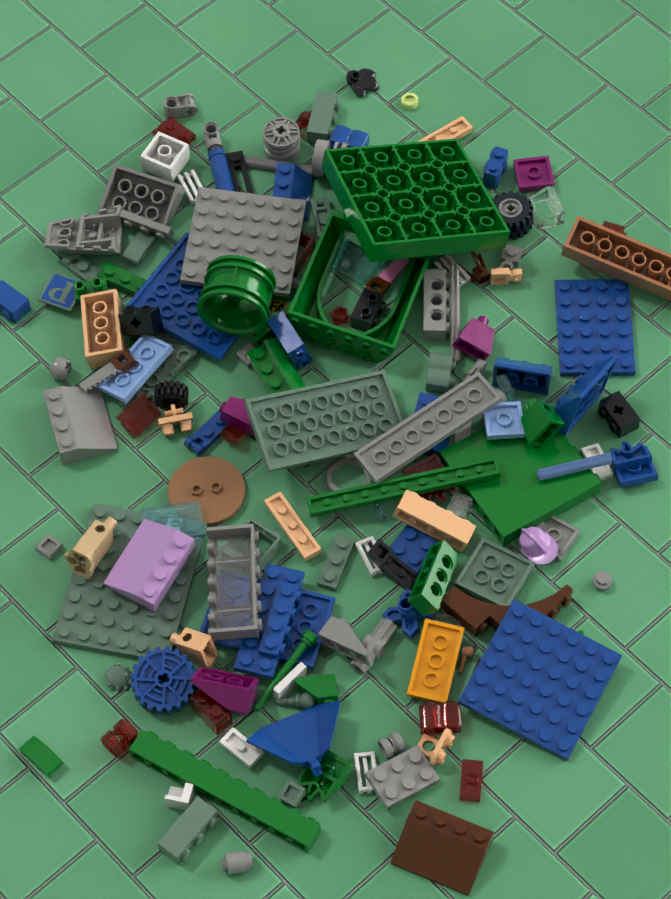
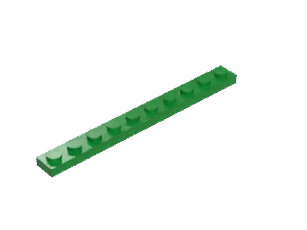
[306,456,501,518]

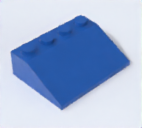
[552,355,619,436]

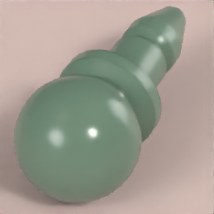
[276,693,315,709]

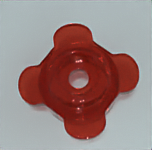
[330,307,350,325]

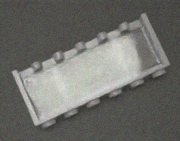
[206,524,262,642]

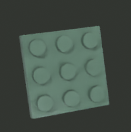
[454,538,535,606]

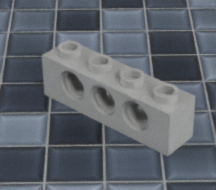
[423,269,450,341]

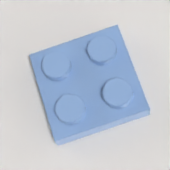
[483,401,525,440]

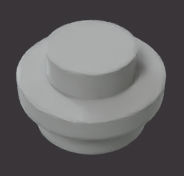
[592,571,612,591]

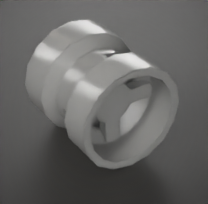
[378,731,406,759]

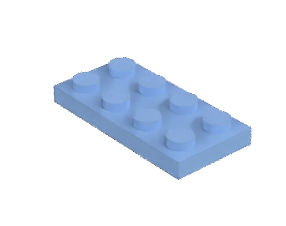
[97,335,174,403]

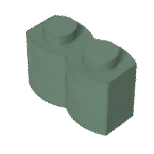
[426,352,456,393]

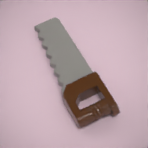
[80,349,137,393]

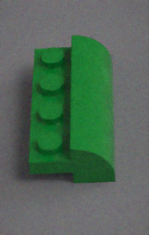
[246,338,306,394]

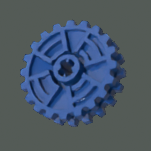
[130,647,197,715]

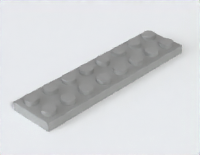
[354,371,502,484]

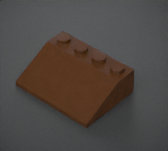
[390,800,494,896]

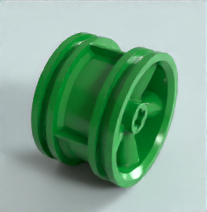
[197,255,276,336]

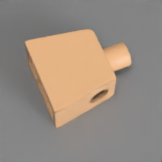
[170,628,219,668]

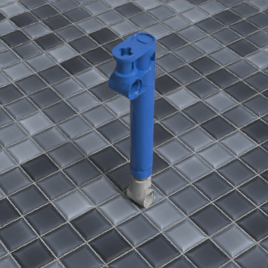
[203,122,235,191]

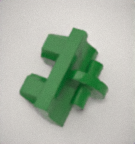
[73,277,107,302]

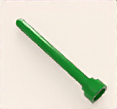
[253,629,318,712]

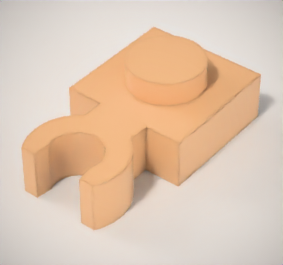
[490,267,522,285]

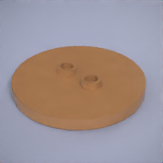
[168,456,245,527]

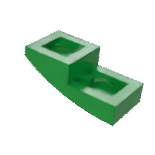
[19,735,64,777]

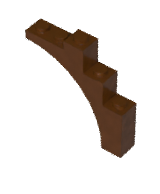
[440,585,573,637]

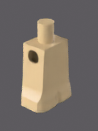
[63,517,117,579]

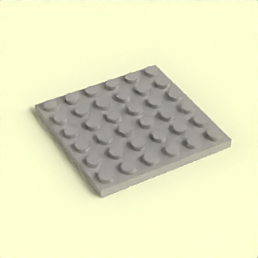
[180,187,306,298]

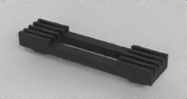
[226,151,253,194]

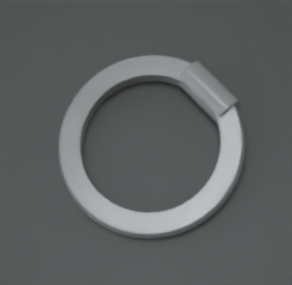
[326,459,372,492]

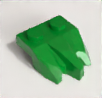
[299,750,355,802]

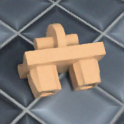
[158,404,193,437]

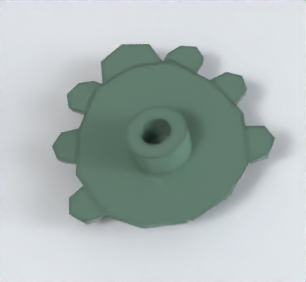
[105,662,133,691]

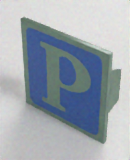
[37,272,79,312]

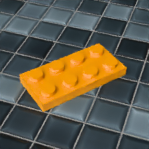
[407,618,465,705]

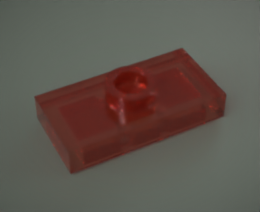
[459,759,483,802]

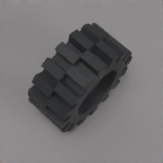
[154,380,189,411]

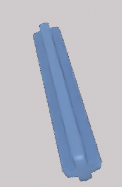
[537,453,612,480]

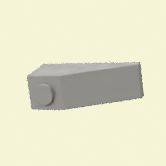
[318,616,373,667]

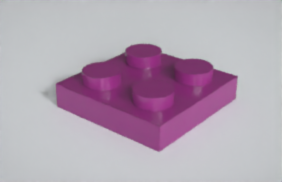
[513,156,555,192]

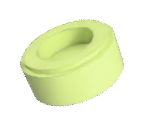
[401,93,418,110]

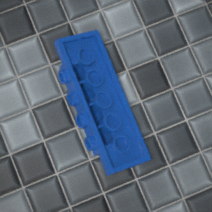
[233,563,305,680]

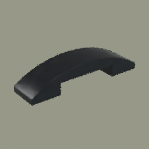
[367,539,418,591]

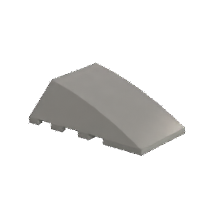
[45,204,124,255]

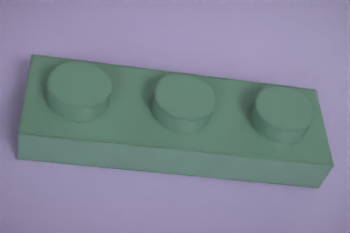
[317,533,355,592]

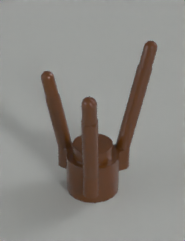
[455,251,490,284]

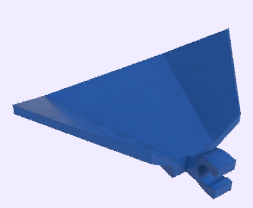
[246,700,341,777]

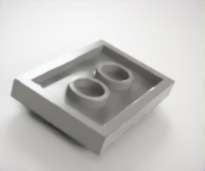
[365,745,440,810]

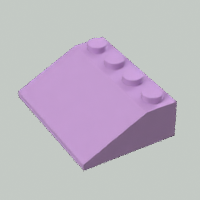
[103,518,195,612]

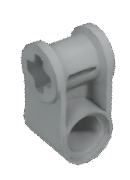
[164,93,198,119]

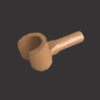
[458,646,473,674]

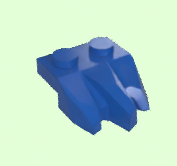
[611,441,658,488]

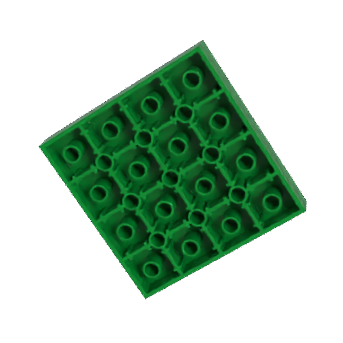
[321,138,510,262]

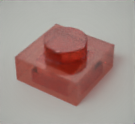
[220,425,246,445]

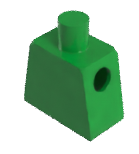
[521,398,564,447]

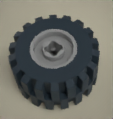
[492,191,533,240]

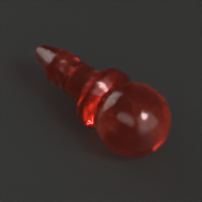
[297,111,311,131]

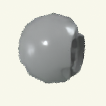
[50,357,71,381]

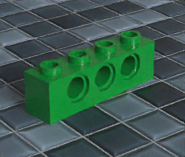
[408,540,459,617]

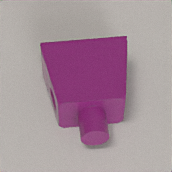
[452,316,495,361]

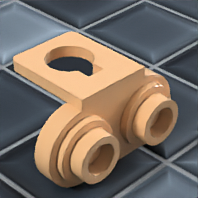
[418,728,455,766]

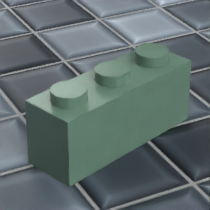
[307,91,340,143]
[157,796,218,865]

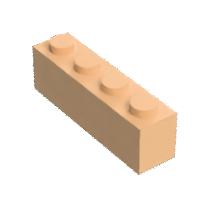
[393,489,476,553]

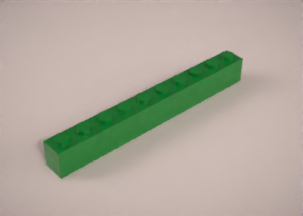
[129,729,321,853]

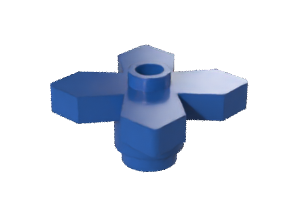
[382,589,437,639]

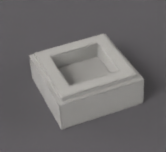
[35,534,63,561]

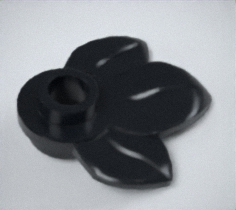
[346,68,379,97]

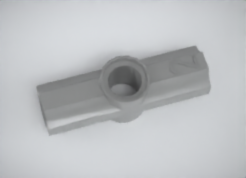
[350,618,397,675]

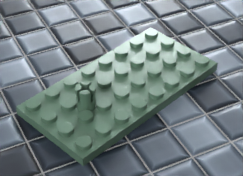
[243,370,403,473]

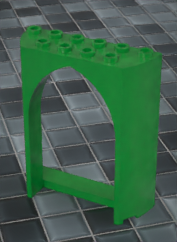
[288,209,431,363]

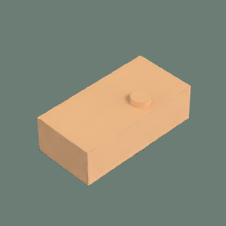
[80,289,126,369]

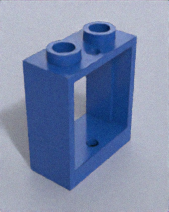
[267,311,313,370]

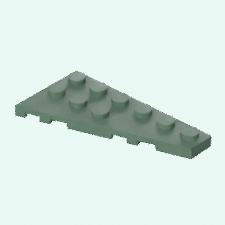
[119,330,200,413]

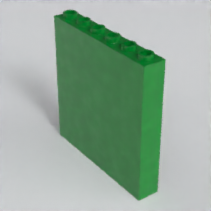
[439,405,601,547]

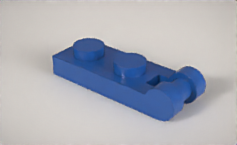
[184,410,231,456]

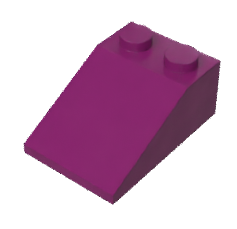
[190,666,259,714]

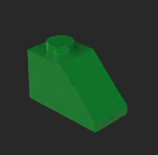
[295,673,338,705]

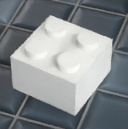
[140,131,190,182]

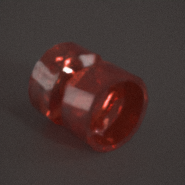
[100,718,139,758]

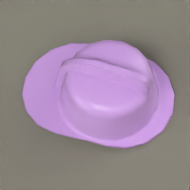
[519,527,558,565]

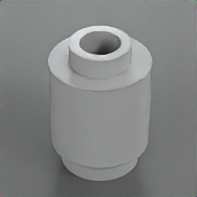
[221,851,253,875]

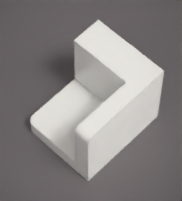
[164,783,195,810]

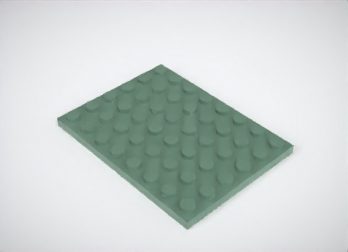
[52,503,207,659]

